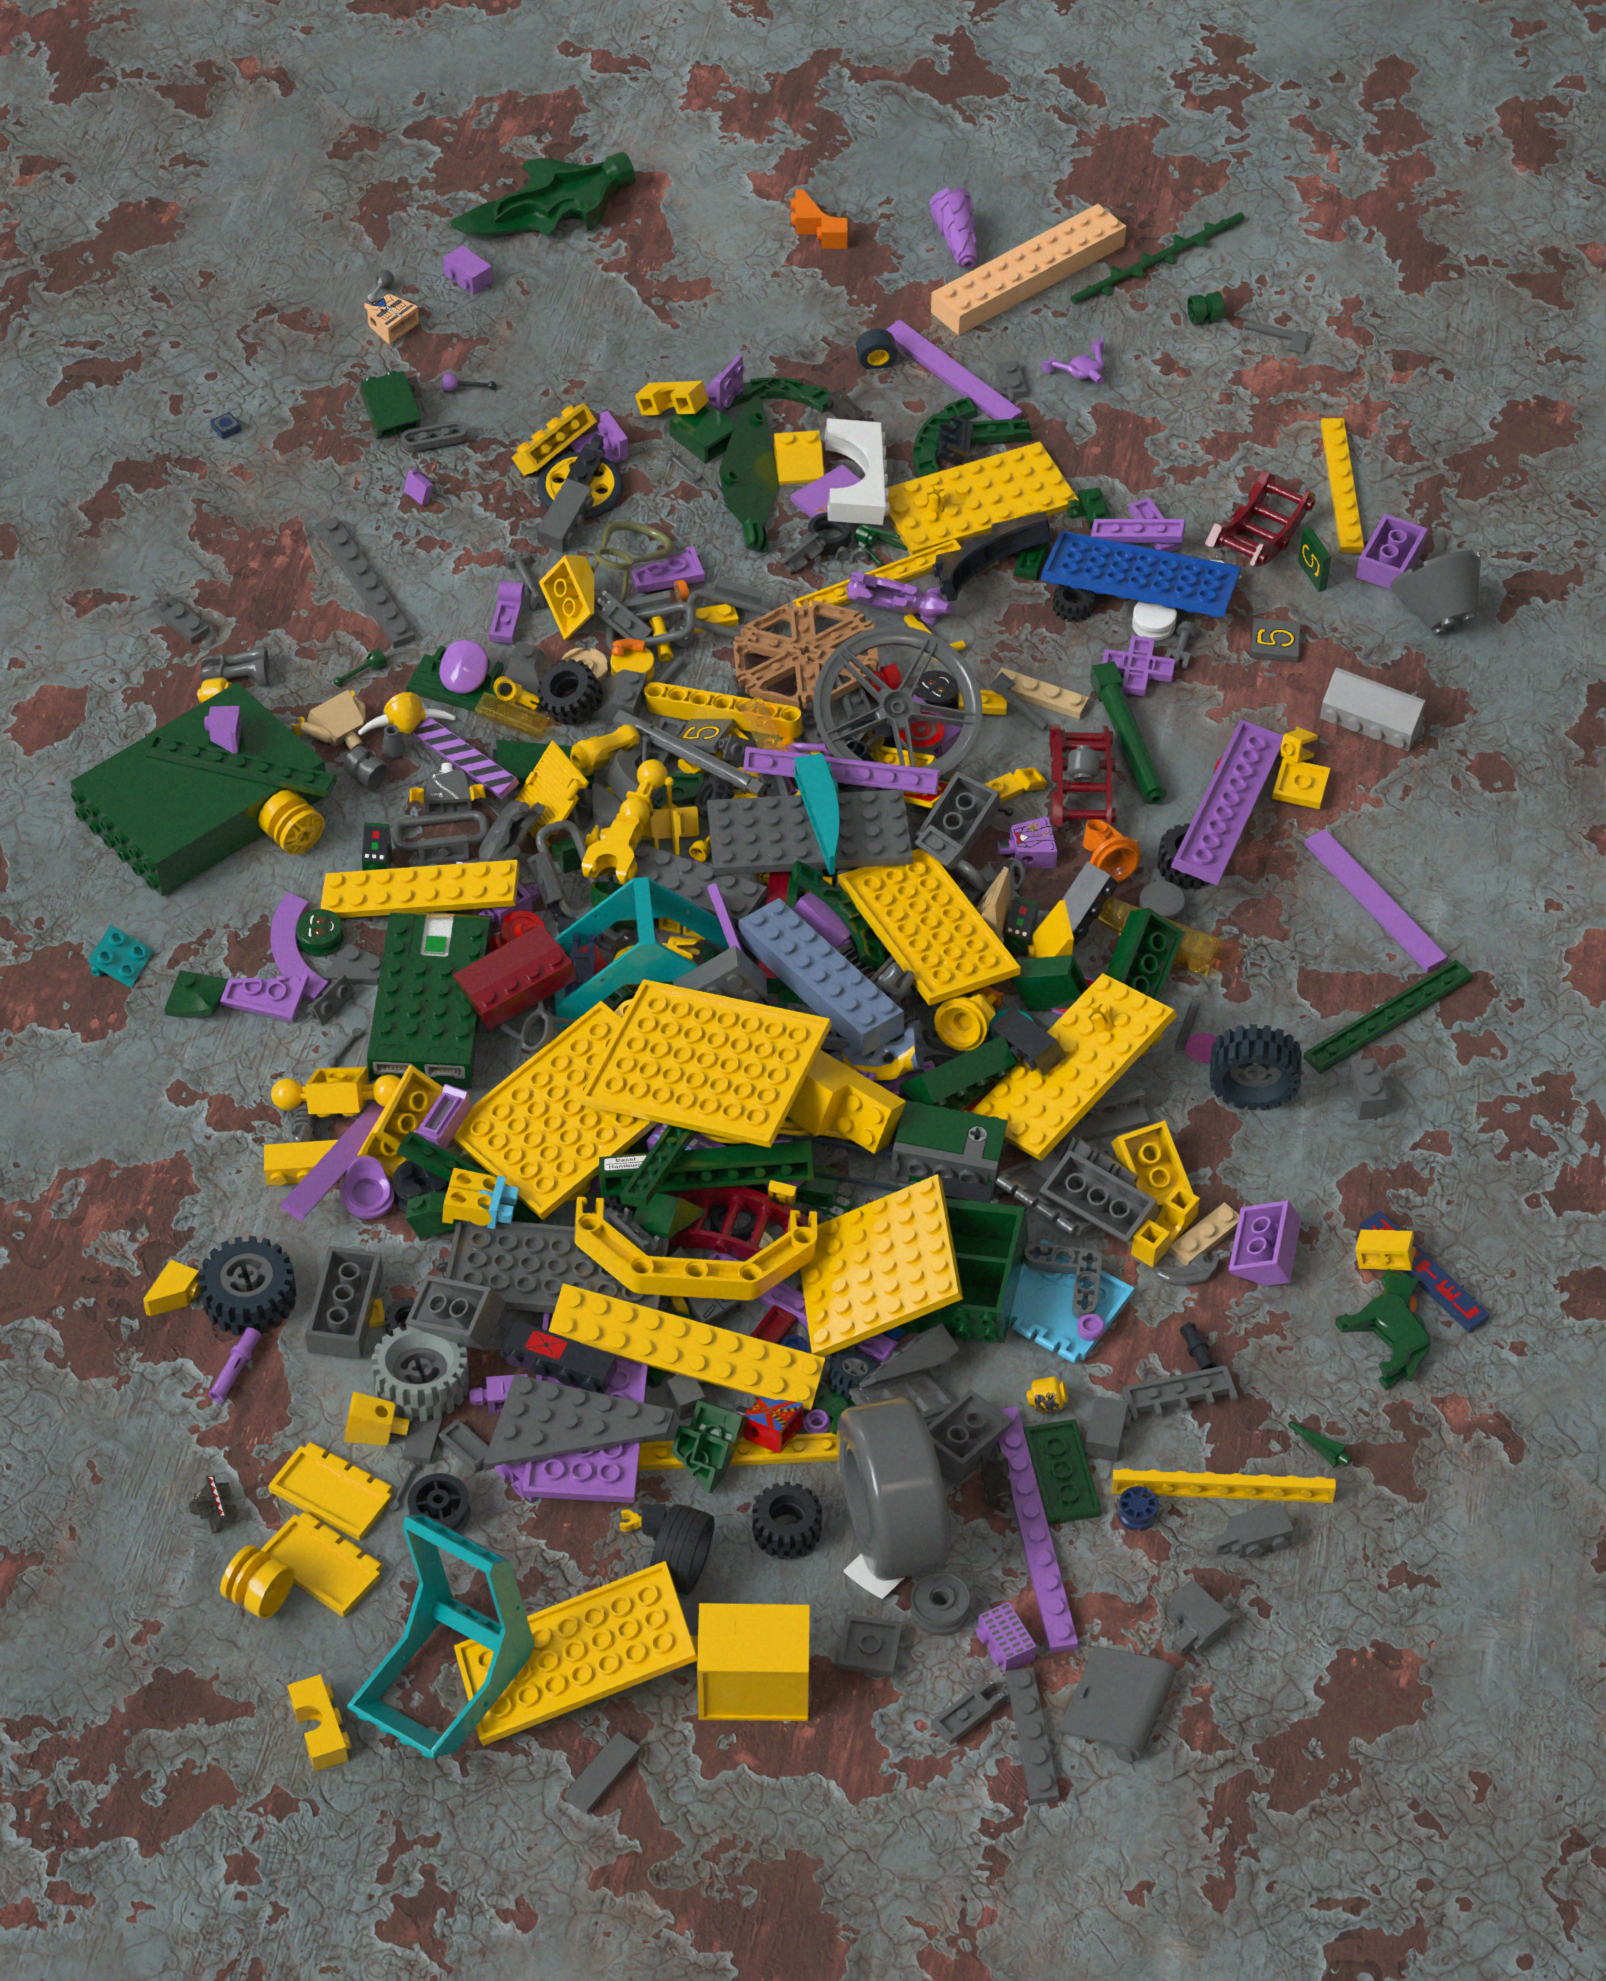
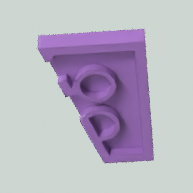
[631,546,705,594]
[220,974,310,1022]

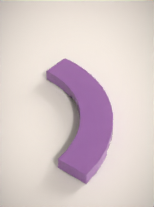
[270,892,329,1002]

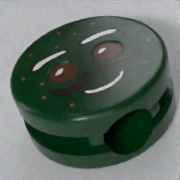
[296,909,344,957]

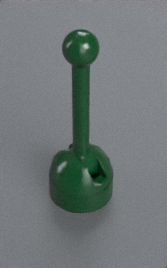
[333,648,387,687]

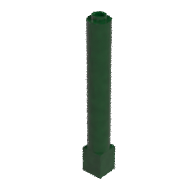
[1090,661,1167,804]

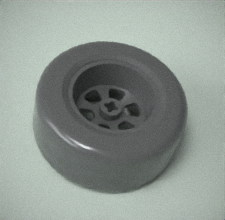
[837,1396,951,1581]

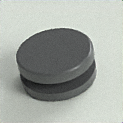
[1138,881,1186,925]

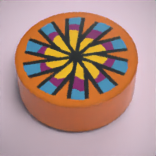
[674,579,690,602]

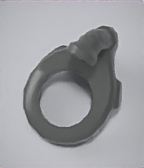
[997,858,1026,891]

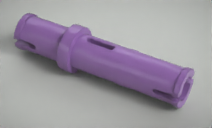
[208,1327,261,1403]

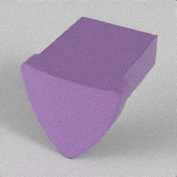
[404,469,433,506]

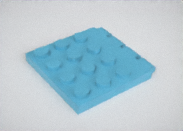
[1008,1239,1134,1364]

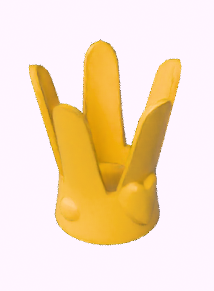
[662,936,701,963]

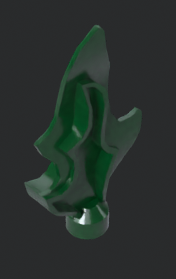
[450,151,636,237]

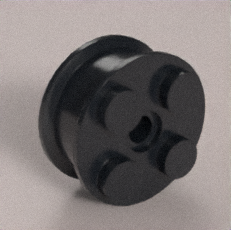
[393,1160,450,1214]
[408,1473,471,1533]

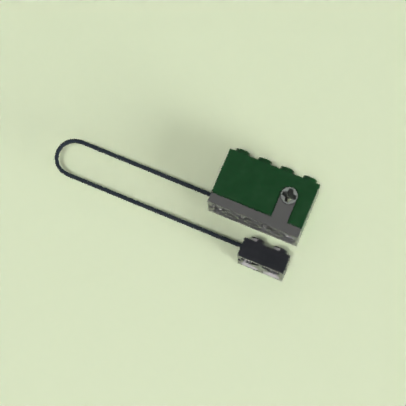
[715,1101,1008,1203]

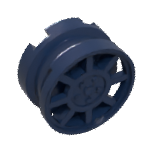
[1118,1486,1158,1531]

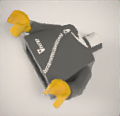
[409,763,486,815]

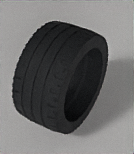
[650,1504,715,1595]

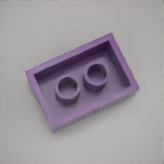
[1356,514,1428,590]

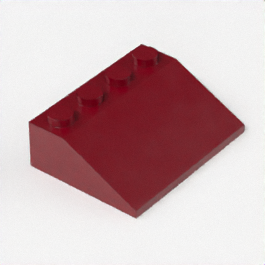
[453,924,578,1030]

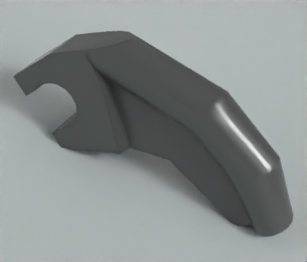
[1156,1253,1219,1286]

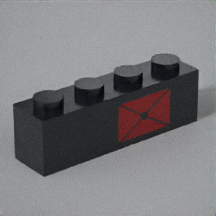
[502,1320,617,1394]

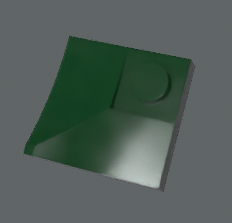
[164,970,228,1017]

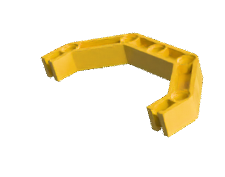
[574,1197,817,1300]

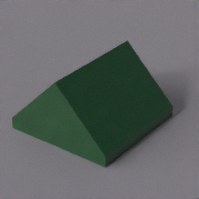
[633,1193,706,1238]

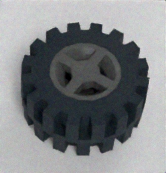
[828,1351,878,1399]

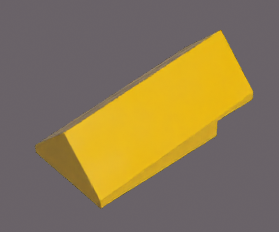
[357,1065,443,1181]

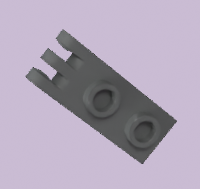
[594,589,653,639]

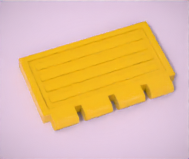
[268,1442,393,1541]
[261,1511,383,1618]

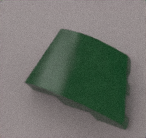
[671,1400,748,1493]

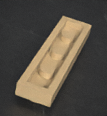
[994,667,1089,720]

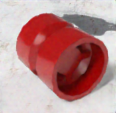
[863,664,902,701]

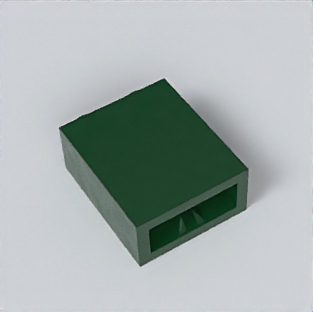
[360,371,421,439]
[669,402,735,463]
[1011,955,1089,1011]

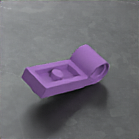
[489,580,525,644]

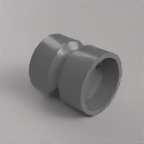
[344,746,390,790]

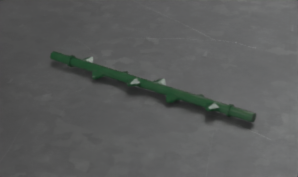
[1070,212,1244,304]

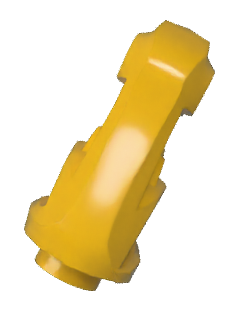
[570,724,641,777]

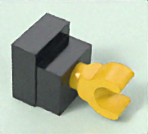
[620,1504,667,1541]

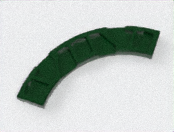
[913,397,977,478]
[792,860,885,969]

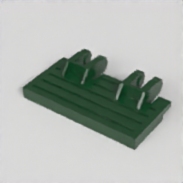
[406,646,504,717]

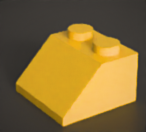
[774,430,824,485]

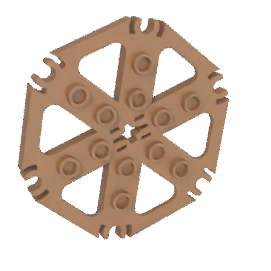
[733,600,879,709]

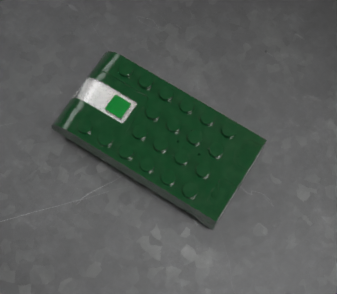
[367,911,493,1088]

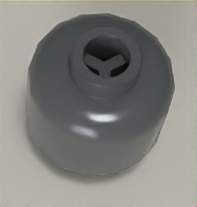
[1068,745,1100,782]

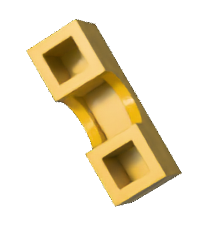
[635,381,709,415]
[1131,1185,1200,1268]
[287,1674,351,1772]

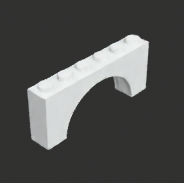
[825,418,889,525]

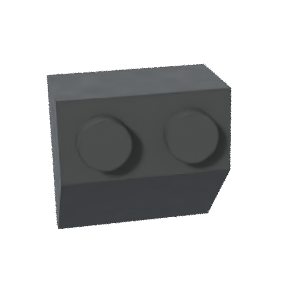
[588,669,647,723]

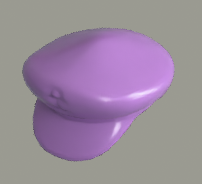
[439,640,488,694]
[340,1156,394,1220]

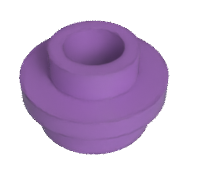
[803,1409,831,1434]

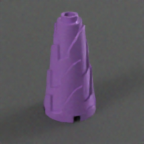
[929,187,978,269]

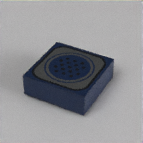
[210,412,242,439]

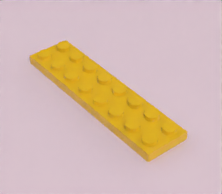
[320,860,520,918]

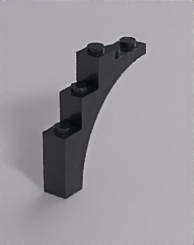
[932,511,1051,602]

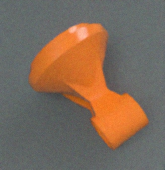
[1083,819,1141,883]

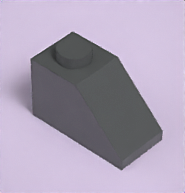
[592,782,623,833]

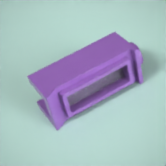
[414,1084,473,1150]

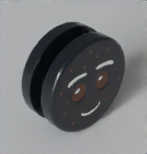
[914,670,958,709]

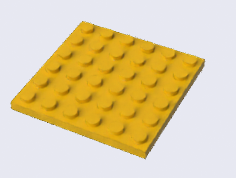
[800,1174,963,1357]

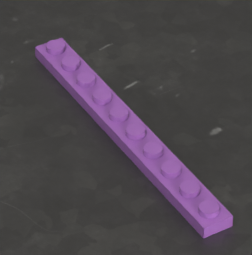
[997,1406,1078,1653]

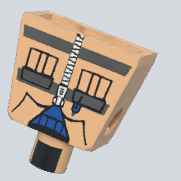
[365,294,419,344]

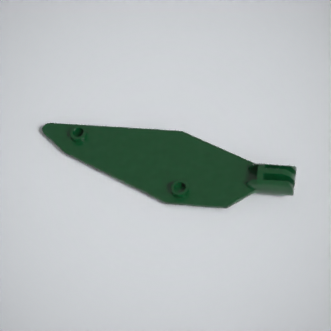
[719,396,779,553]

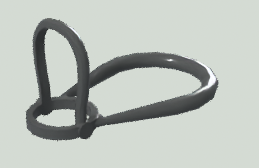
[494,1000,577,1052]

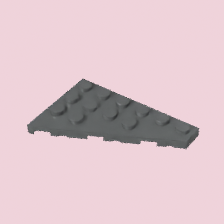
[483,1374,674,1470]

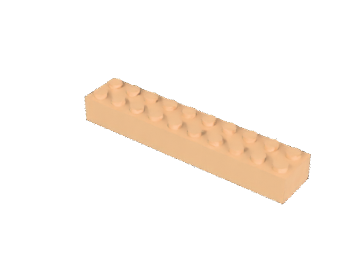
[931,204,1126,336]

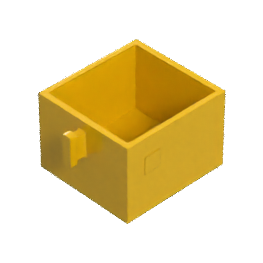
[691,1603,810,1721]

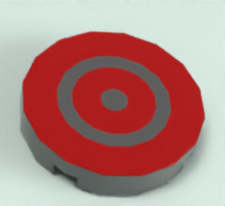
[898,711,945,753]

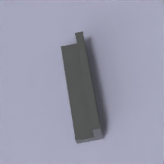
[1070,1088,1150,1142]

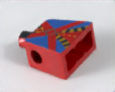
[735,1397,803,1453]

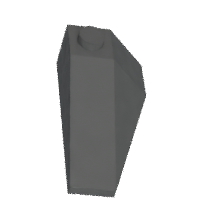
[859,1323,959,1388]

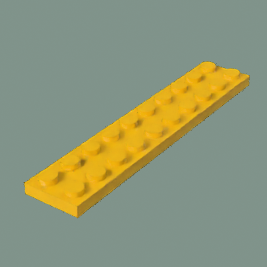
[549,1283,825,1412]

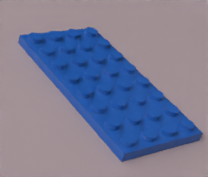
[1041,530,1241,618]

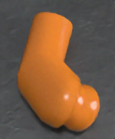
[612,638,646,657]

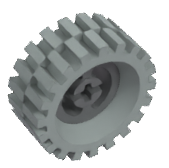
[371,1325,469,1422]

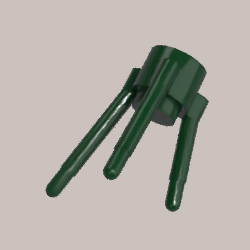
[854,524,908,566]

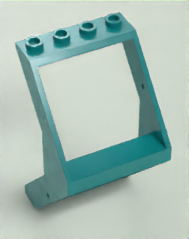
[554,877,730,1028]
[347,1514,534,1759]

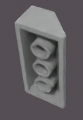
[1320,667,1425,752]

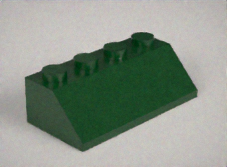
[1105,908,1185,1001]
[899,1035,1016,1107]

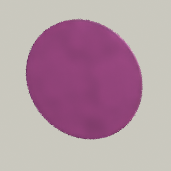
[1185,1033,1217,1063]

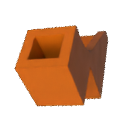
[791,189,847,249]

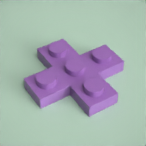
[1102,635,1175,696]

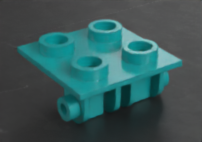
[87,924,153,988]

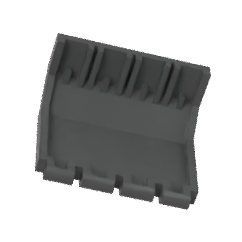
[996,1131,1139,1237]

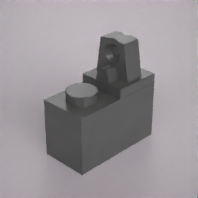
[1166,1579,1232,1657]

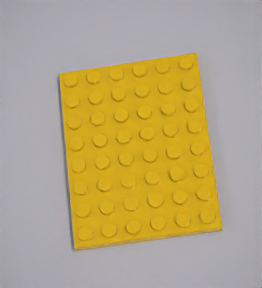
[579,979,832,1148]
[452,1001,659,1220]

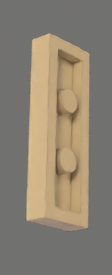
[1169,1202,1239,1266]

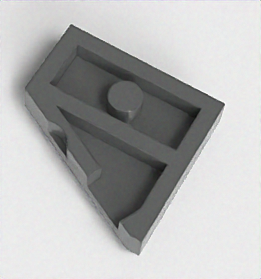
[322,943,382,985]

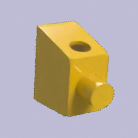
[344,1392,410,1446]

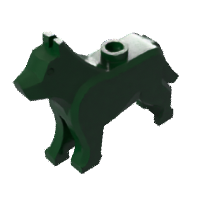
[1335,1269,1431,1390]

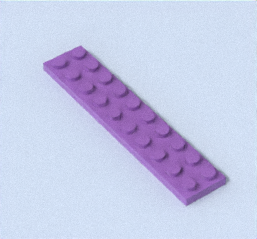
[1171,719,1283,886]

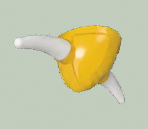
[358,692,456,735]

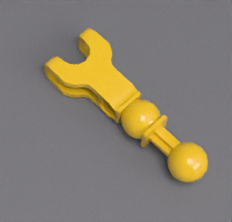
[582,759,668,885]

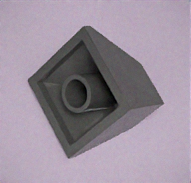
[500,641,552,708]

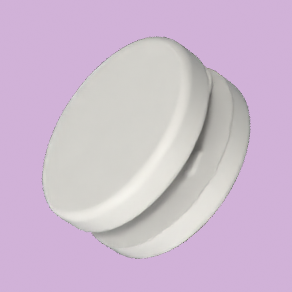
[1132,601,1177,641]

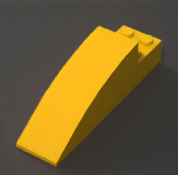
[787,1050,906,1153]

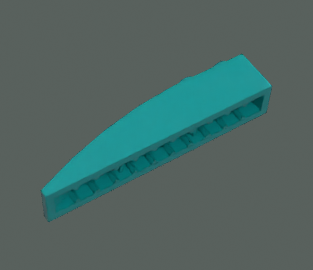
[794,753,839,875]

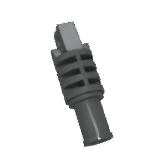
[291,1102,318,1143]

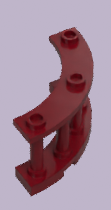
[1205,470,1316,567]
[1049,724,1116,827]
[667,1186,809,1261]

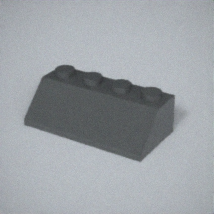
[1039,1150,1159,1244]

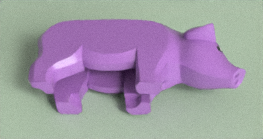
[846,572,953,627]

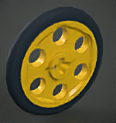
[537,452,623,520]

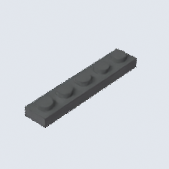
[1005,1668,1059,1805]

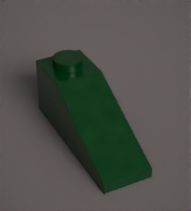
[405,1192,457,1239]

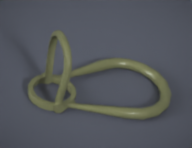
[591,521,675,608]

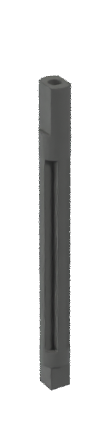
[613,709,767,797]

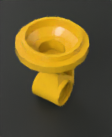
[934,990,997,1051]

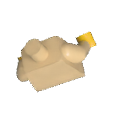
[291,690,366,751]

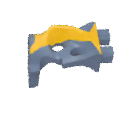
[829,1020,926,1084]

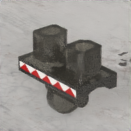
[189,1475,238,1533]

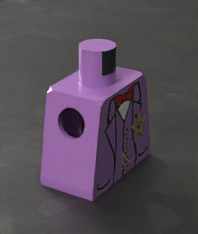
[998,817,1057,868]

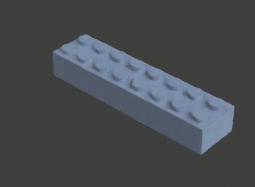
[739,898,904,1056]

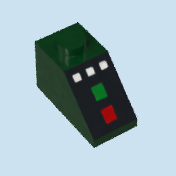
[362,822,393,871]
[1003,896,1038,956]

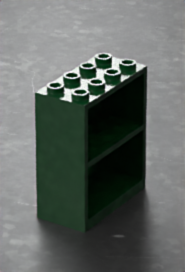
[898,1198,1028,1343]

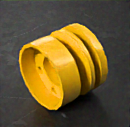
[258,789,325,855]
[220,1544,295,1620]

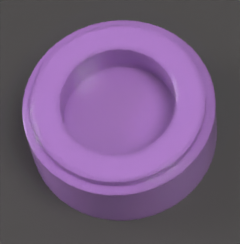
[1077,1314,1104,1341]

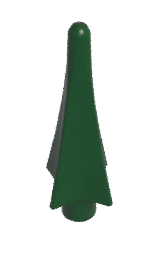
[1288,1421,1352,1468]

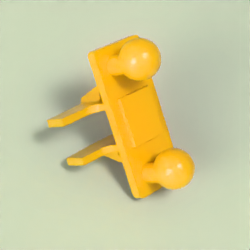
[639,806,699,857]

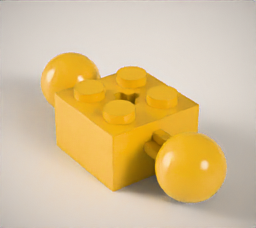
[271,1067,401,1117]

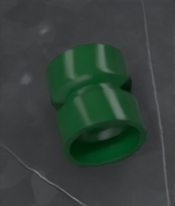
[1187,292,1225,324]

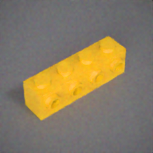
[511,403,597,476]

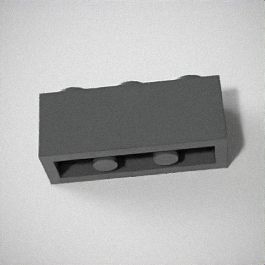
[537,478,594,553]

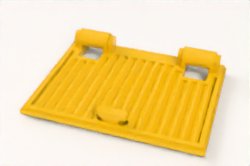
[515,740,589,848]

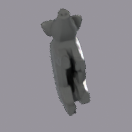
[468,800,546,863]

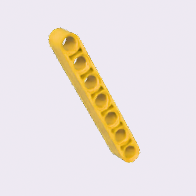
[644,682,803,739]

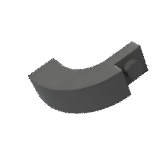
[606,746,661,804]

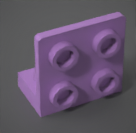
[705,355,744,413]
[569,410,628,464]

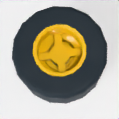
[856,329,897,369]

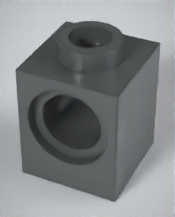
[667,1374,705,1421]

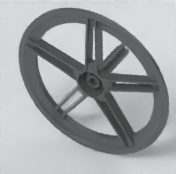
[813,626,982,778]

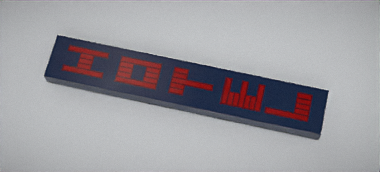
[1360,1211,1490,1333]

